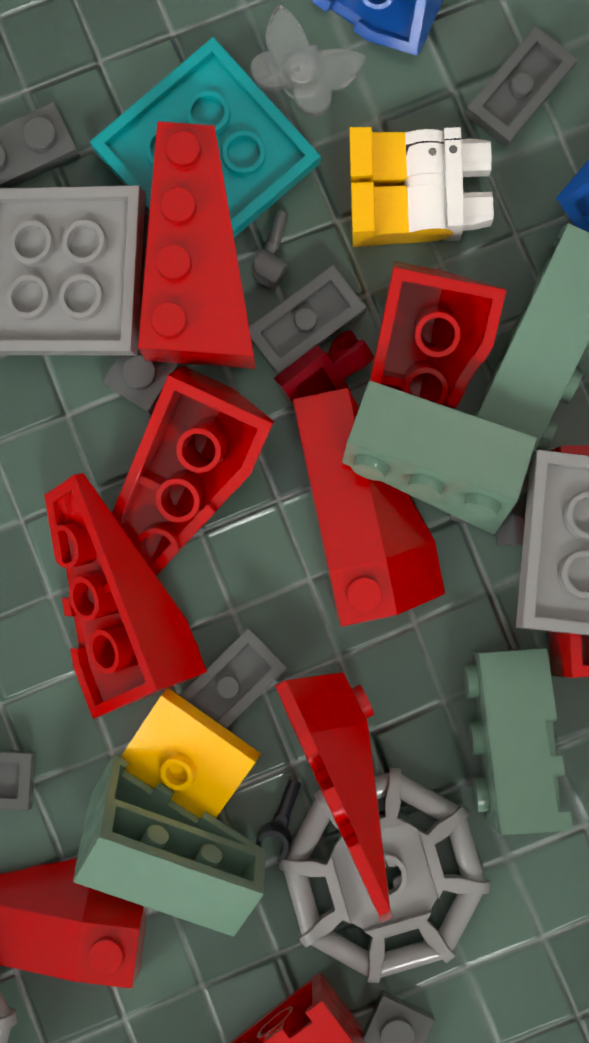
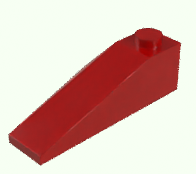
[370,261,506,409]
[112,366,275,576]
[292,388,445,627]
[44,473,207,719]
[275,672,392,923]
[0,858,148,989]

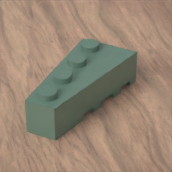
[473,223,589,452]

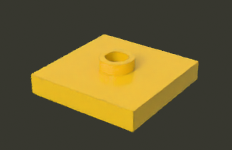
[121,688,261,818]

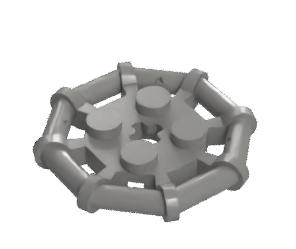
[278,767,490,984]

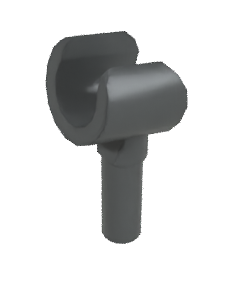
[253,210,289,290]
[450,514,525,546]

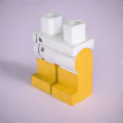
[349,127,494,247]

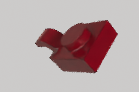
[273,329,374,409]

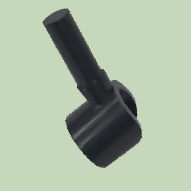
[256,779,302,862]

